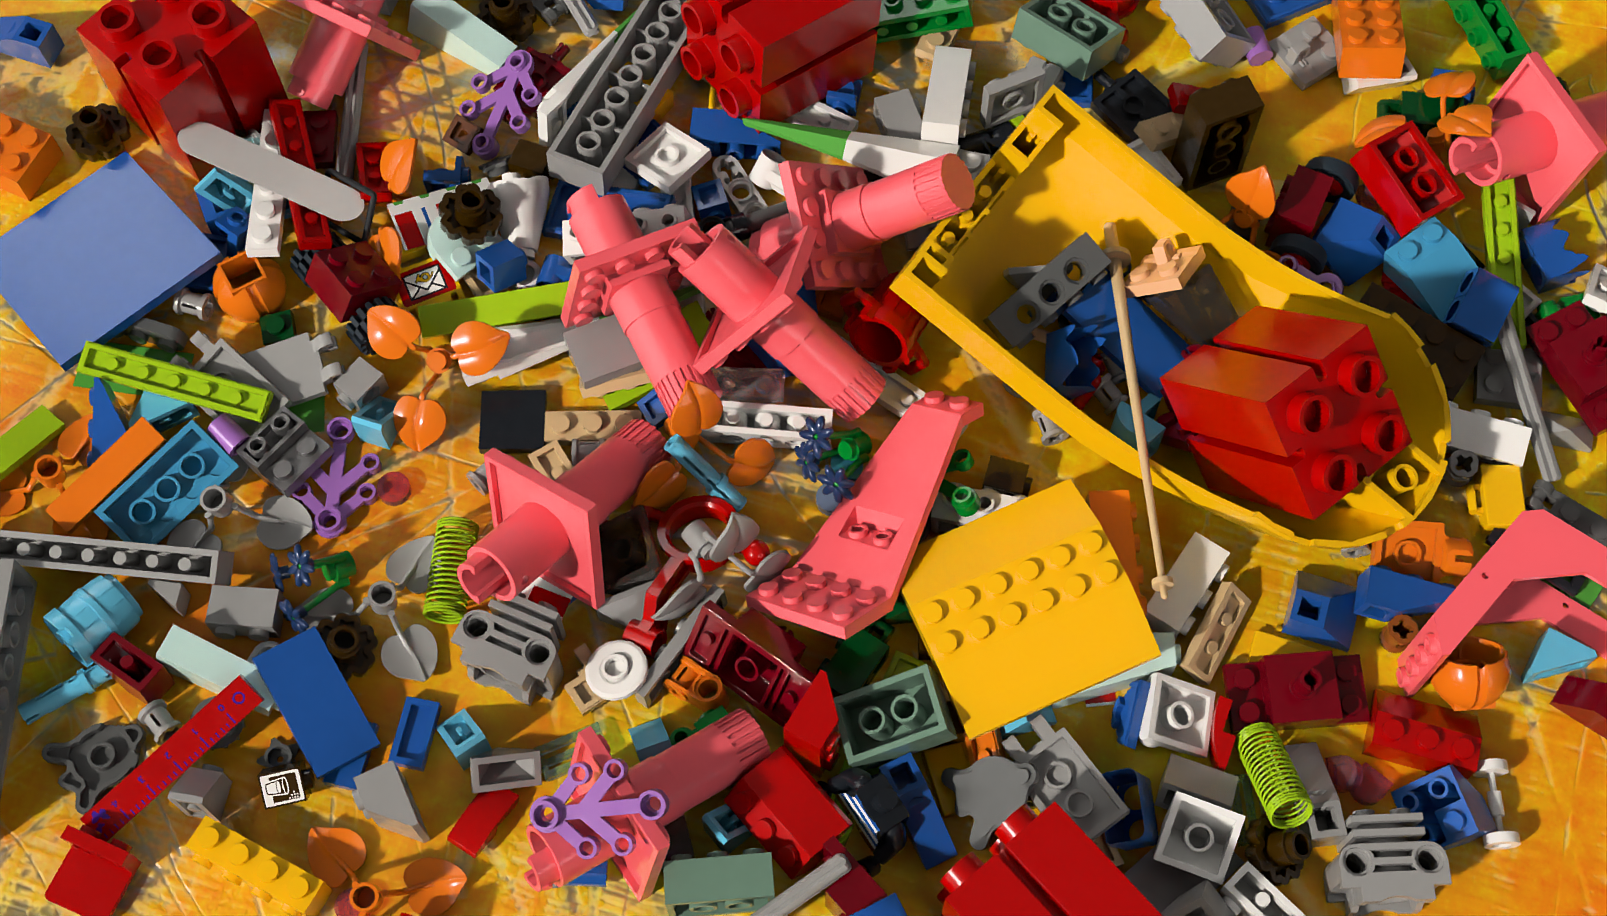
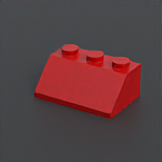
[1349,120,1465,238]
[783,669,841,778]
[1362,689,1482,780]
[724,745,853,880]

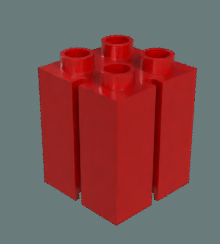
[76,0,288,182]
[680,0,882,134]
[1159,306,1413,520]
[936,801,1162,916]

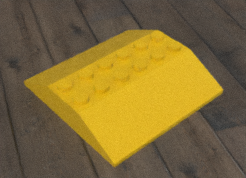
[900,479,1161,741]

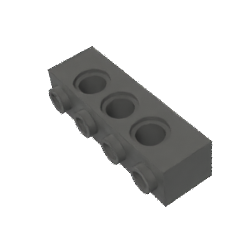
[983,232,1112,350]

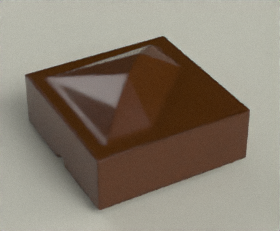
[442,114,484,156]

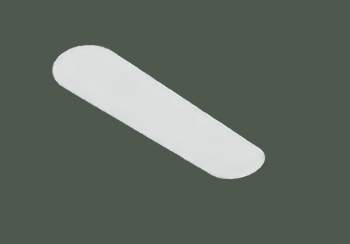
[177,122,364,221]

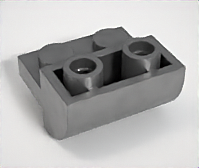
[236,406,334,498]

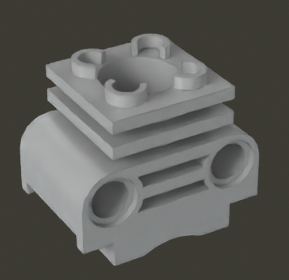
[450,592,566,706]
[1323,808,1452,916]

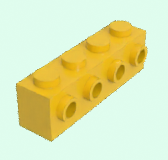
[185,815,333,916]

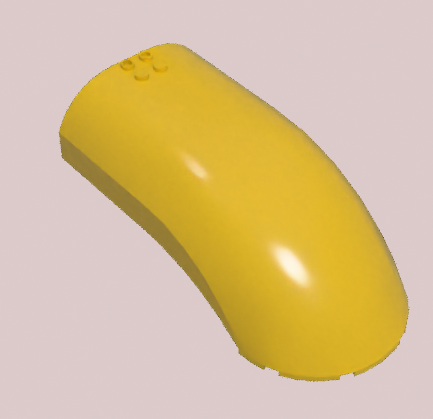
[889,84,1451,549]

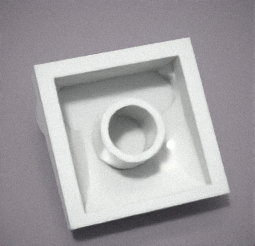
[1138,672,1216,759]

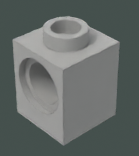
[333,356,389,411]

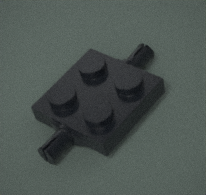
[1090,69,1172,144]

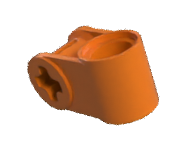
[662,656,730,712]

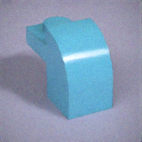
[1109,393,1166,458]

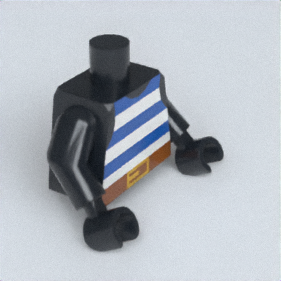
[817,767,910,877]

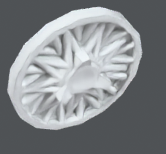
[585,640,649,701]

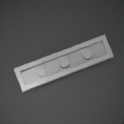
[635,584,727,709]

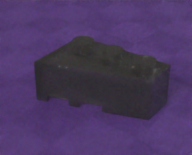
[1142,264,1239,348]

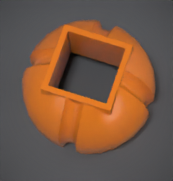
[213,250,286,323]
[1430,636,1511,711]

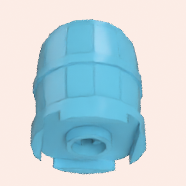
[43,574,144,668]

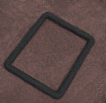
[325,168,377,242]

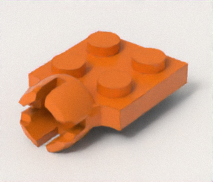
[1370,520,1473,584]

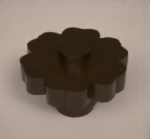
[476,0,537,42]
[65,103,131,162]
[438,183,503,246]
[316,613,378,682]
[1245,813,1312,886]

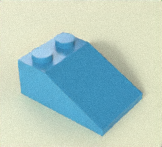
[1383,216,1479,321]

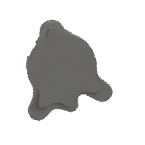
[42,723,146,815]
[941,756,1039,850]

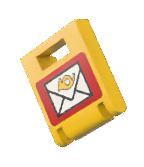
[396,245,465,320]

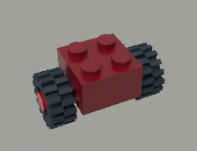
[290,231,402,355]

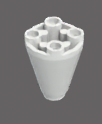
[487,172,550,261]

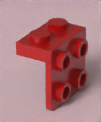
[45,825,142,916]

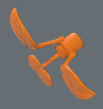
[1354,71,1493,164]
[327,138,418,280]
[1219,165,1288,267]
[367,305,511,452]
[633,380,776,509]
[0,413,110,540]
[307,827,467,916]

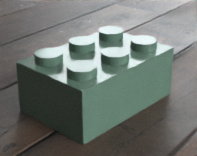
[1011,0,1126,81]
[833,664,958,771]
[663,848,775,916]

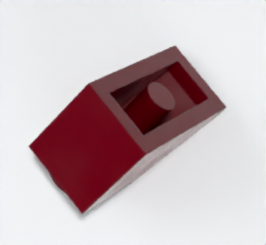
[90,632,176,705]
[1549,675,1607,739]

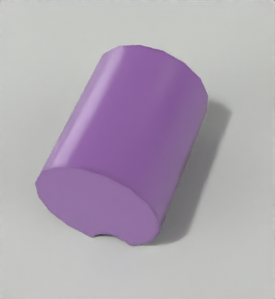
[1246,26,1274,66]
[206,413,250,457]

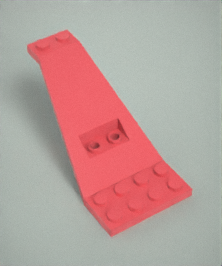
[745,391,984,640]

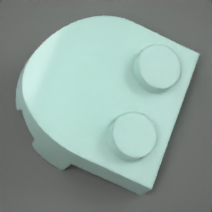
[427,216,503,282]

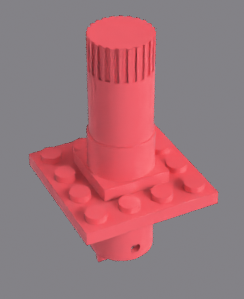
[286,0,421,110]
[1449,51,1607,226]
[749,153,975,291]
[560,184,723,420]
[668,222,886,422]
[457,419,672,610]
[524,708,771,903]

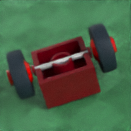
[1264,156,1359,276]

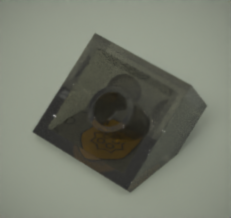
[599,505,662,595]

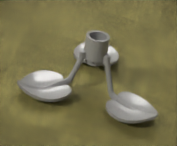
[167,454,314,551]
[650,512,791,621]
[294,536,442,682]

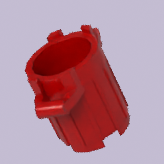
[839,271,930,376]

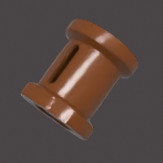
[1379,614,1419,653]

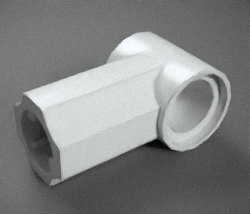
[749,149,786,196]

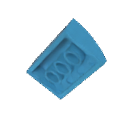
[94,419,240,544]

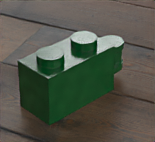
[1377,91,1464,143]
[816,618,895,698]

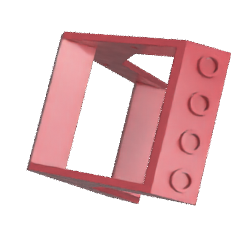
[1396,510,1607,698]

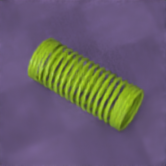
[422,516,480,624]
[1234,722,1314,829]

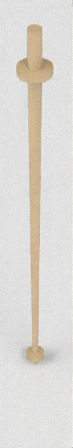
[1102,222,1174,599]

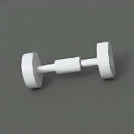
[1473,758,1521,850]

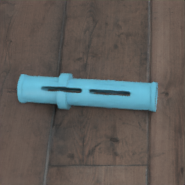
[664,433,747,512]
[18,664,113,725]

